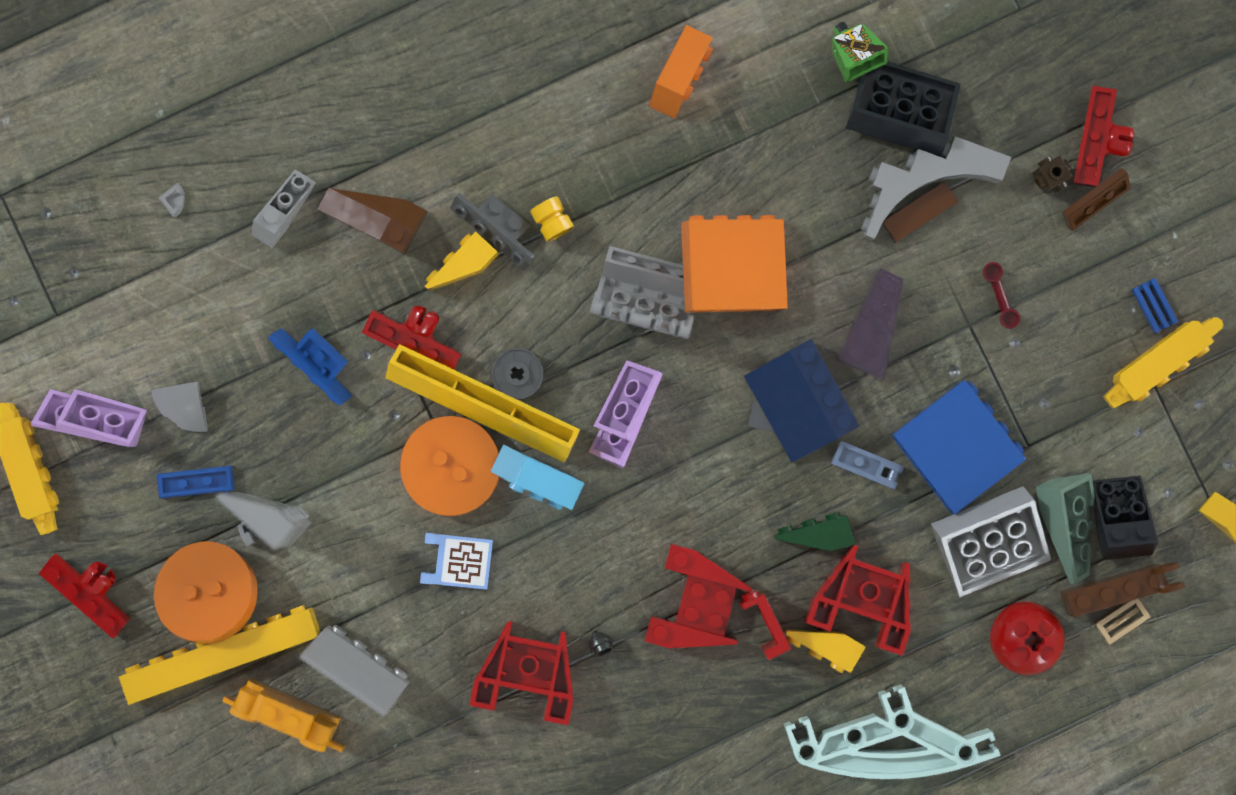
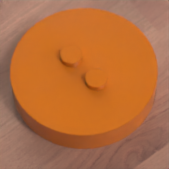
[400,416,500,516]
[154,541,258,644]

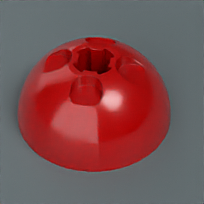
[990,601,1065,675]

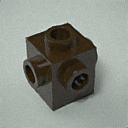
[1032,155,1073,193]

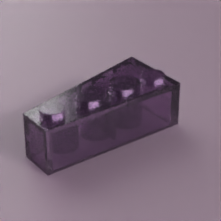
[836,269,903,381]

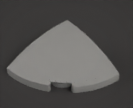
[151,382,208,432]

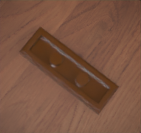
[1062,168,1131,231]
[882,181,958,243]

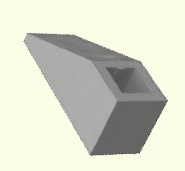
[251,169,316,248]

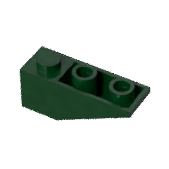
[773,512,855,551]

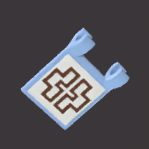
[420,532,493,590]

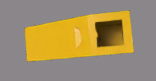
[425,231,499,291]
[784,629,866,673]

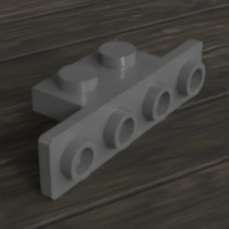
[450,193,535,270]

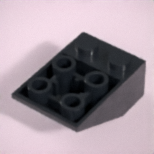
[1093,475,1158,560]

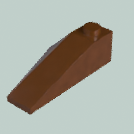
[317,188,428,255]

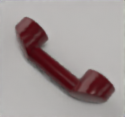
[982,262,1020,329]

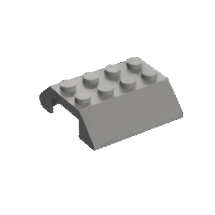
[590,246,694,340]

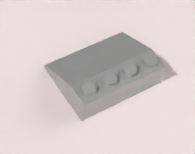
[931,486,1051,597]
[216,492,312,549]
[299,625,410,716]

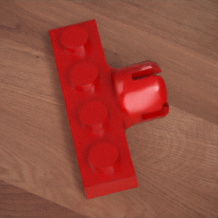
[1073,86,1135,187]
[362,305,462,370]
[38,553,131,639]

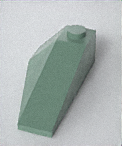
[1036,474,1095,584]

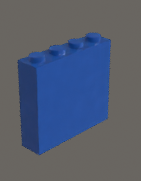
[890,380,1026,514]

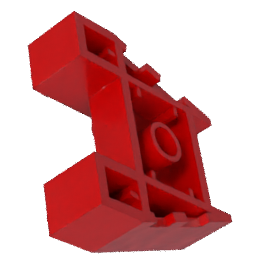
[645,543,752,648]
[803,545,911,656]
[469,621,574,725]

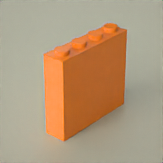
[681,215,788,313]

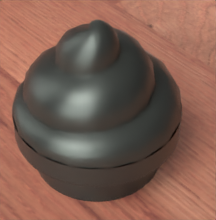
[589,630,614,657]

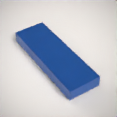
[157,466,235,499]

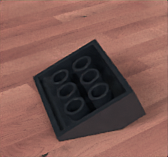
[845,61,961,157]

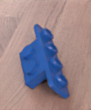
[268,328,352,405]

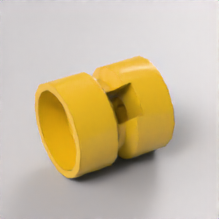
[530,196,574,242]

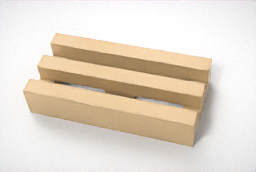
[1093,599,1151,645]

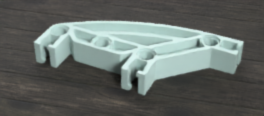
[783,685,1000,779]

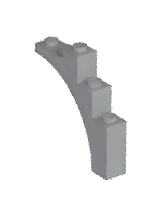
[861,136,1011,241]

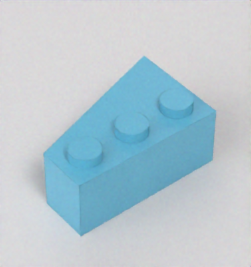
[490,445,584,510]

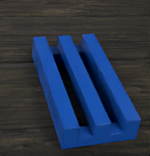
[1131,278,1178,334]

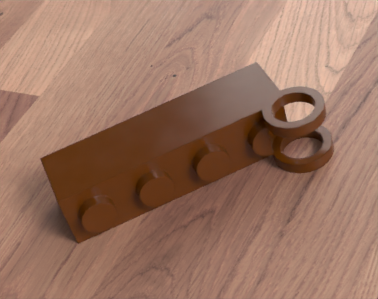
[1060,562,1185,617]

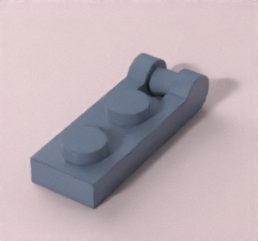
[831,441,904,490]

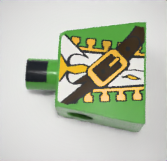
[832,22,888,83]

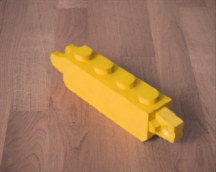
[1103,317,1224,408]
[0,402,59,535]

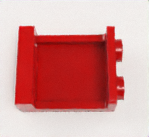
[738,589,791,660]

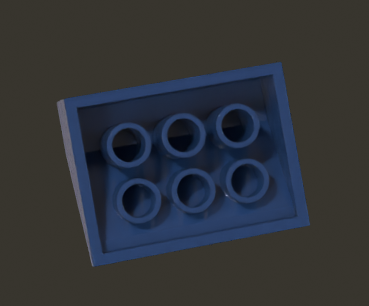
[744,339,860,463]

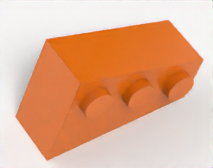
[649,25,714,119]

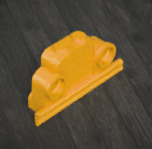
[222,678,345,753]

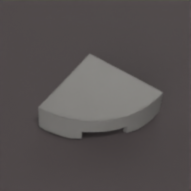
[158,183,185,218]
[238,522,259,547]

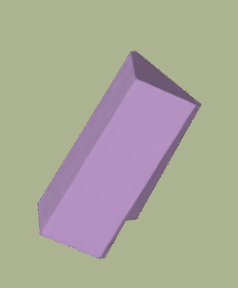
[589,360,662,469]
[31,389,147,447]

